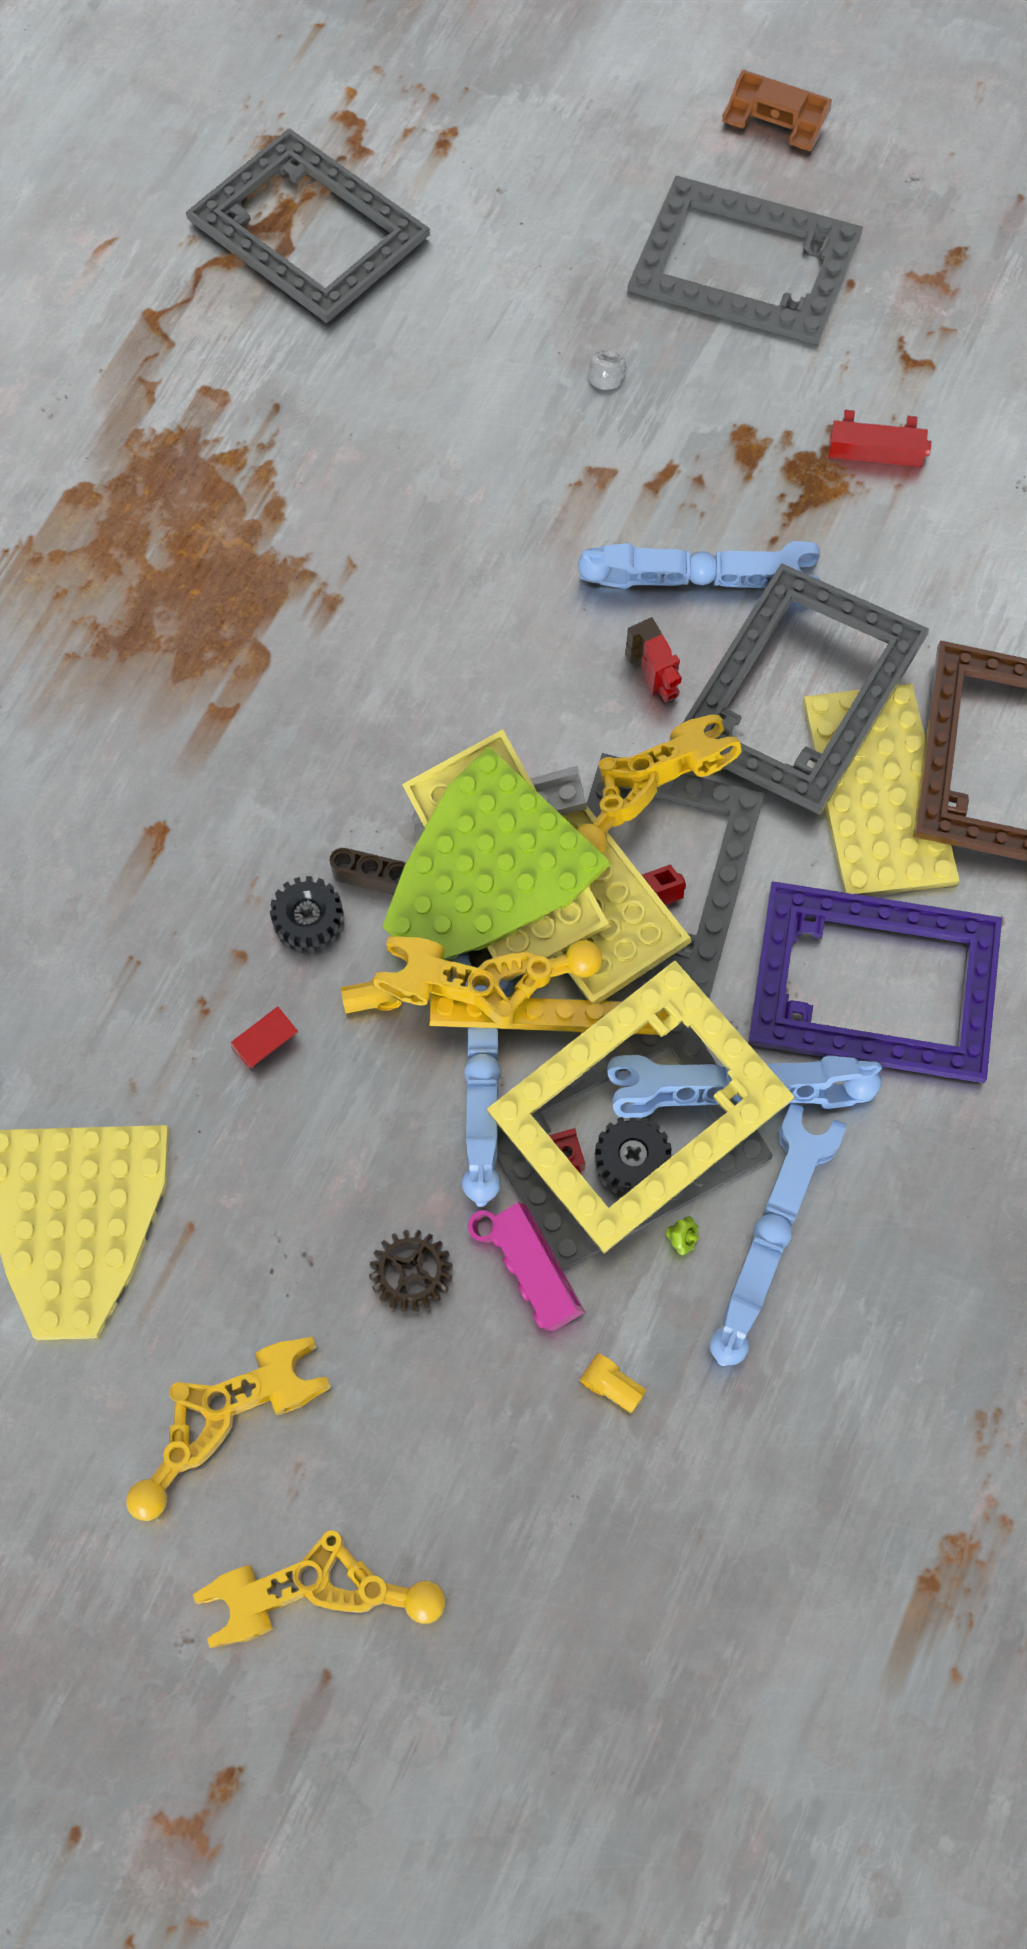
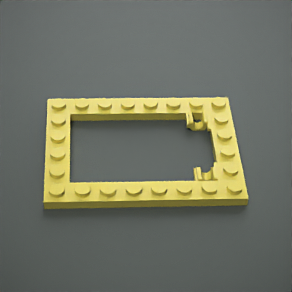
[487,960,794,1254]

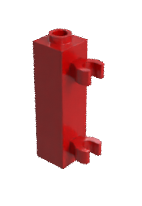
[828,409,932,467]

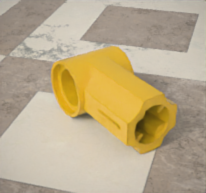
[341,977,402,1013]
[579,1353,647,1414]

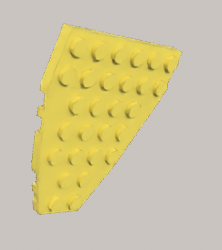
[0,1125,169,1340]

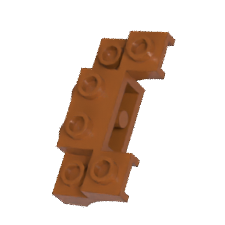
[722,69,832,151]

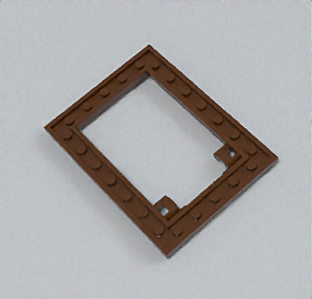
[913,640,1027,861]

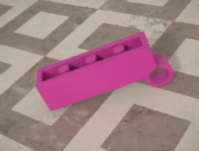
[468,1202,585,1331]

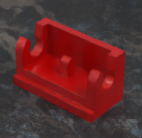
[231,1006,298,1069]

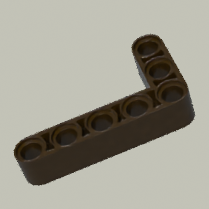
[329,848,406,895]

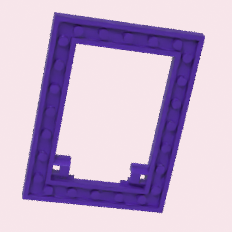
[748,881,1002,1083]

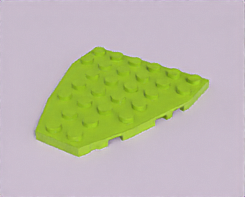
[382,746,611,961]

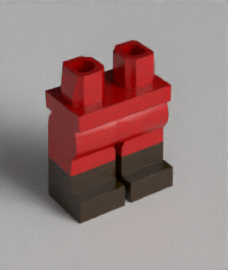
[625,617,682,703]

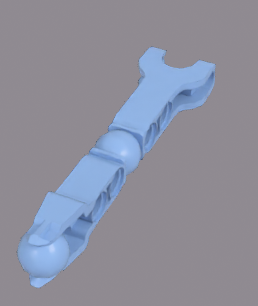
[578,541,820,589]
[455,954,513,1207]
[607,1055,882,1118]
[709,1103,846,1366]

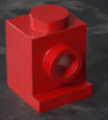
[642,864,686,905]
[548,1128,586,1174]

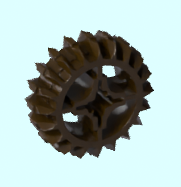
[369,1230,453,1314]

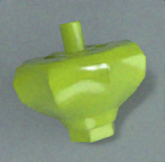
[666,1216,699,1255]

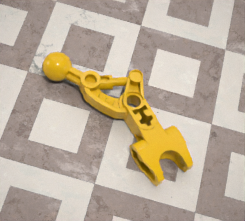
[576,715,742,854]
[374,936,603,1028]
[126,1336,331,1521]
[193,1530,446,1648]

